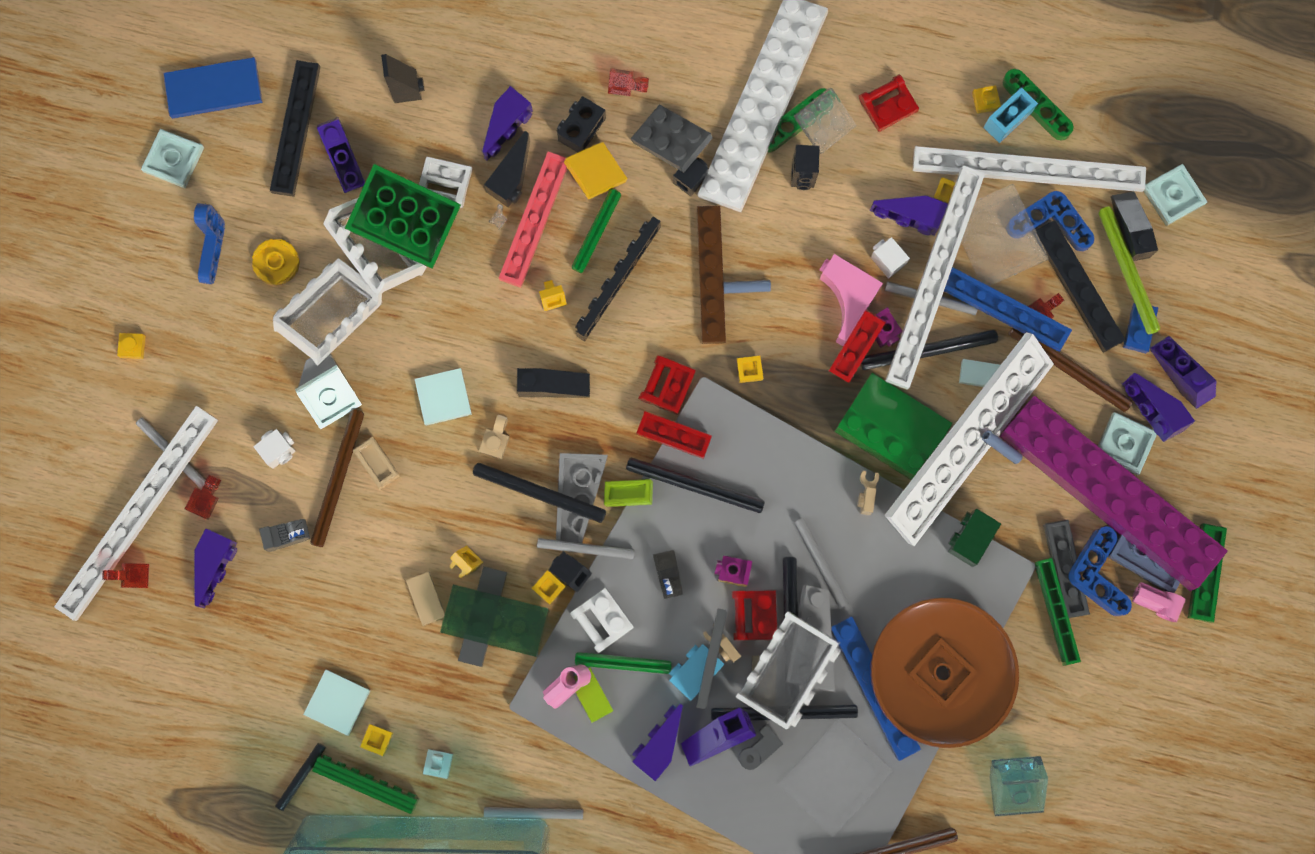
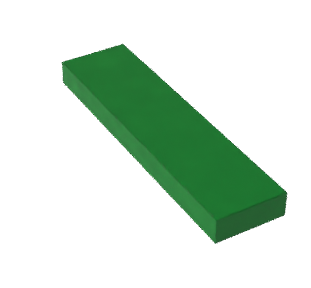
[1188,523,1227,623]

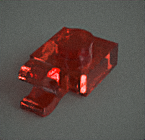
[608,68,649,96]
[1028,293,1064,319]
[185,475,222,520]
[102,563,149,588]

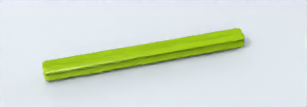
[1099,206,1160,334]

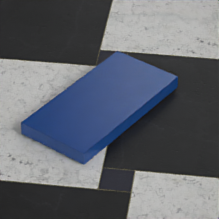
[164,57,263,119]

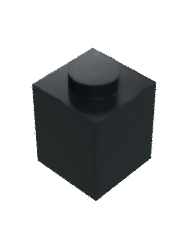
[673,157,709,197]
[549,551,592,593]

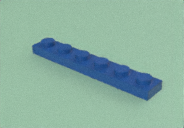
[944,267,1072,352]
[831,617,921,761]

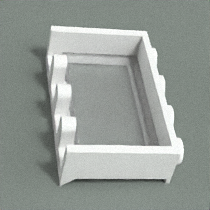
[323,197,427,297]
[273,258,382,366]
[736,612,841,730]

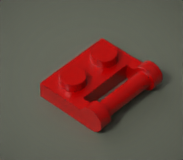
[859,74,919,132]
[638,355,696,415]
[732,590,777,641]

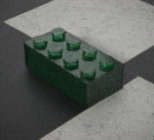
[440,584,550,658]

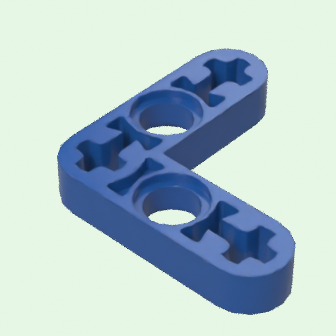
[1006,191,1094,251]
[194,203,225,285]
[1069,526,1132,616]

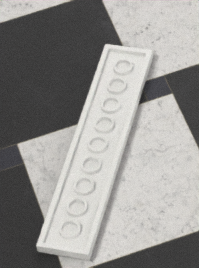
[698,0,828,212]
[884,332,1054,546]

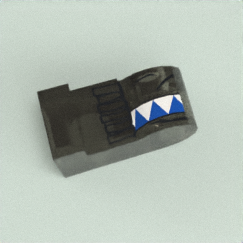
[653,550,683,599]

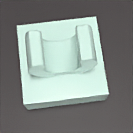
[423,749,453,779]

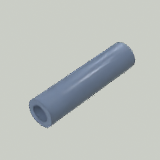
[723,280,771,294]
[982,430,1022,464]

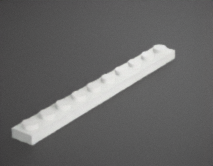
[912,146,1146,192]
[885,165,985,390]
[54,406,218,621]

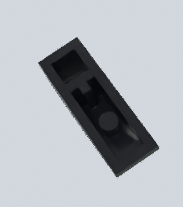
[381,54,425,103]
[484,131,530,207]
[1111,191,1158,261]
[517,368,590,398]

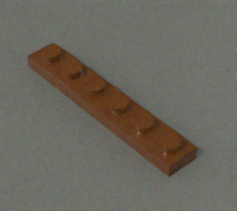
[697,206,726,344]

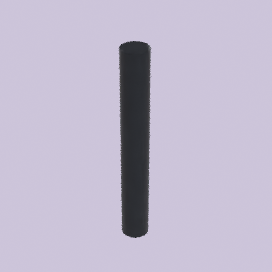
[275,742,326,811]

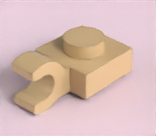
[479,415,510,459]
[857,471,879,515]
[703,625,741,663]

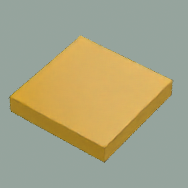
[564,142,627,200]

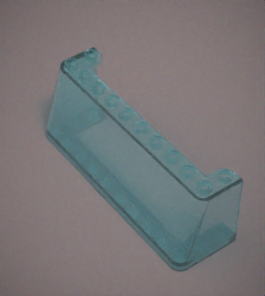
[283,814,550,854]

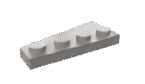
[556,453,608,543]
[786,585,835,692]

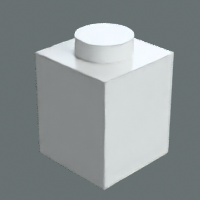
[871,237,910,279]

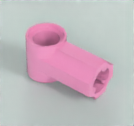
[1132,582,1186,622]
[543,665,591,709]

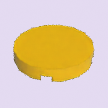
[252,239,300,285]

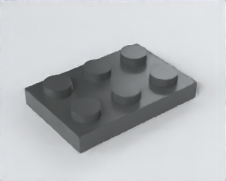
[631,104,713,173]

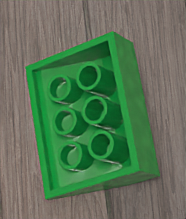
[345,164,461,269]
[834,373,952,480]

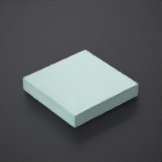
[141,129,204,188]
[1144,164,1207,226]
[295,365,362,429]
[415,368,472,426]
[1098,412,1157,475]
[303,670,371,736]

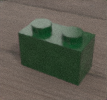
[948,508,1001,567]

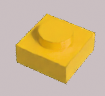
[933,177,956,204]
[117,333,146,359]
[736,356,763,383]
[531,570,566,605]
[360,724,393,756]

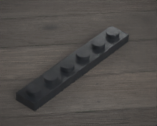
[270,60,321,197]
[575,216,661,342]
[1033,220,1126,353]

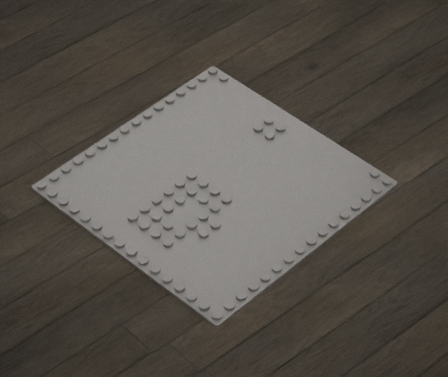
[509,377,1036,854]

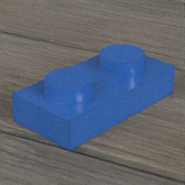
[1123,303,1158,354]

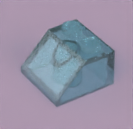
[990,756,1048,816]

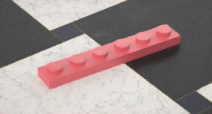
[499,152,567,288]

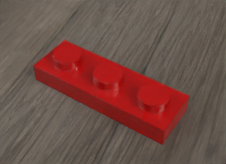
[829,309,887,383]
[636,411,712,459]

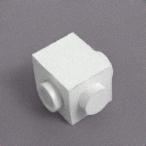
[253,429,296,468]

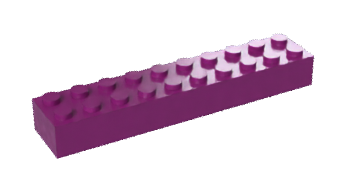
[999,395,1228,591]

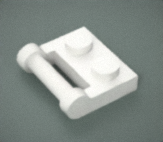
[419,157,472,208]
[570,588,634,654]

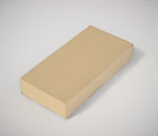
[353,437,400,490]
[406,572,446,626]

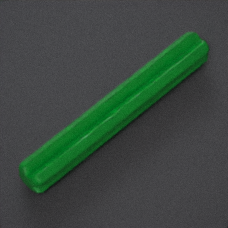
[572,189,621,273]
[575,652,672,674]

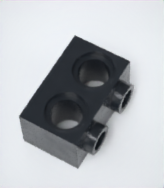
[556,96,606,153]
[791,145,820,190]

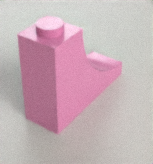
[820,254,883,346]

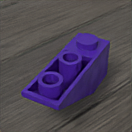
[482,86,533,161]
[317,117,365,193]
[870,196,948,236]
[1150,336,1217,409]
[1122,373,1195,442]
[194,529,237,608]
[632,704,683,781]
[680,708,757,767]

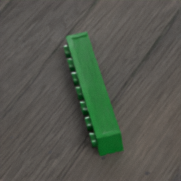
[1034,558,1081,666]
[312,755,419,814]

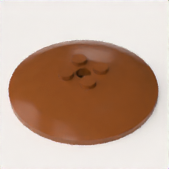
[871,598,1019,748]

